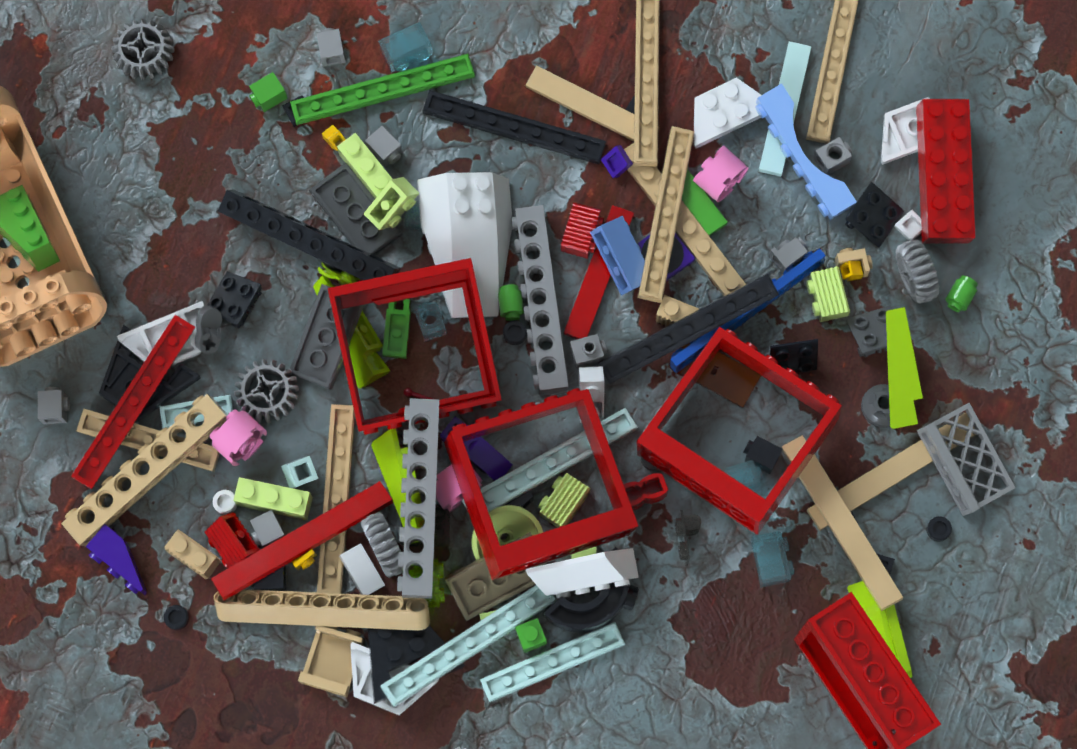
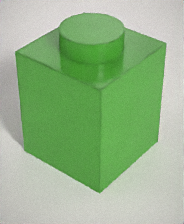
[249,72,288,112]
[515,618,547,653]

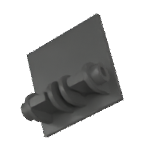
[846,305,892,358]

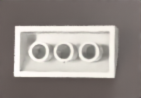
[526,548,639,599]

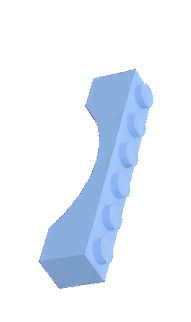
[755,83,857,220]

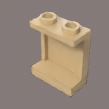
[298,626,365,697]

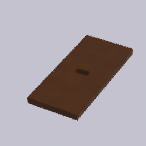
[668,342,761,408]

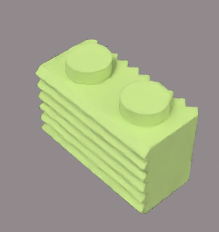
[806,266,850,322]
[538,473,590,528]

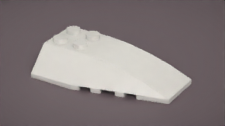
[417,172,512,318]

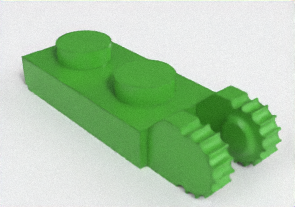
[382,298,411,359]

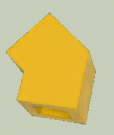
[322,125,346,151]
[840,261,863,282]

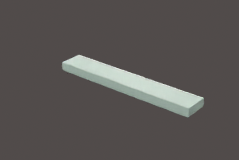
[758,41,811,177]
[480,622,625,703]

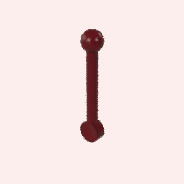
[403,388,434,399]

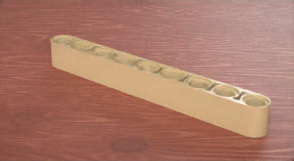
[214,589,430,631]

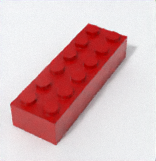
[916,99,975,244]

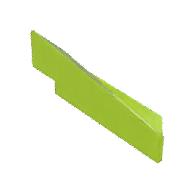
[313,275,390,389]
[886,307,923,429]
[371,428,425,543]
[847,581,912,678]

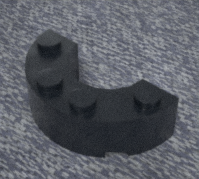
[544,547,629,633]

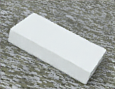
[339,543,385,595]

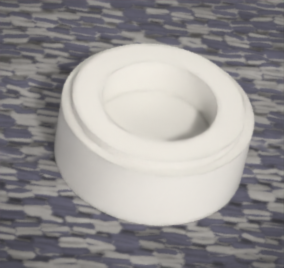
[213,490,237,515]

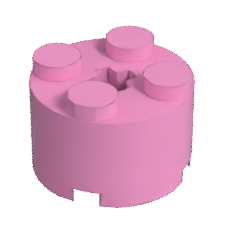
[693,146,749,202]
[209,409,267,466]
[436,464,483,512]

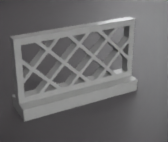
[917,403,1015,516]

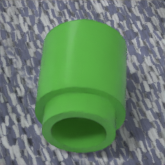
[945,275,978,312]
[498,284,524,321]

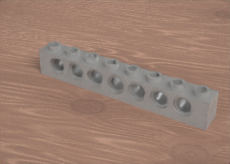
[511,205,568,396]
[397,399,439,599]

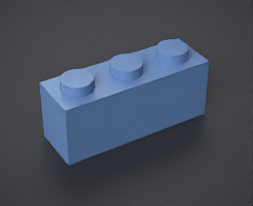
[590,216,645,296]

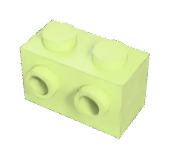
[364,177,419,230]

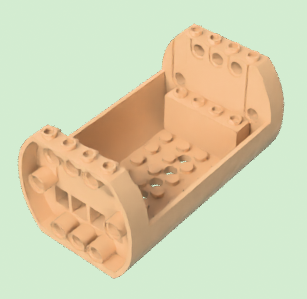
[0,86,107,367]

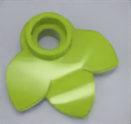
[318,262,360,285]

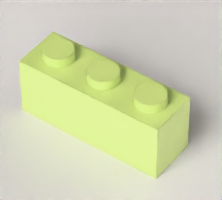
[337,133,392,199]
[233,477,313,520]

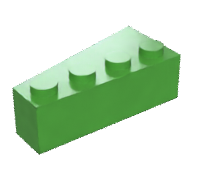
[0,185,60,272]

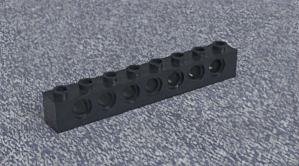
[218,190,401,280]

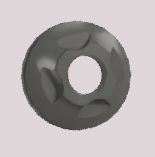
[861,384,890,428]

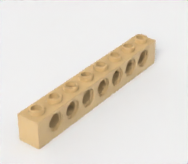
[61,394,228,547]

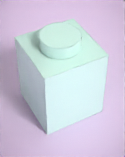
[281,456,318,488]

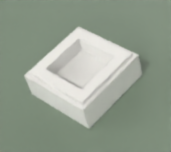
[894,210,922,241]

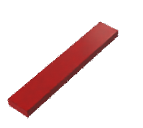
[564,205,634,339]

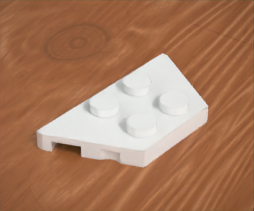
[694,78,761,149]
[881,97,930,165]
[117,301,204,366]
[350,642,439,715]

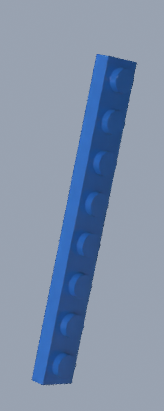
[670,249,826,373]

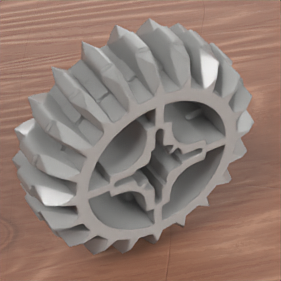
[111,18,175,81]
[895,240,940,304]
[234,359,299,423]
[361,512,403,578]

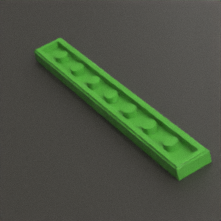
[290,54,475,125]

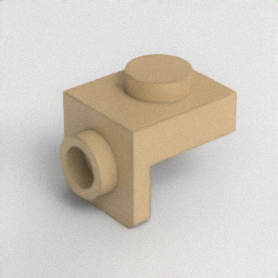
[834,248,873,277]

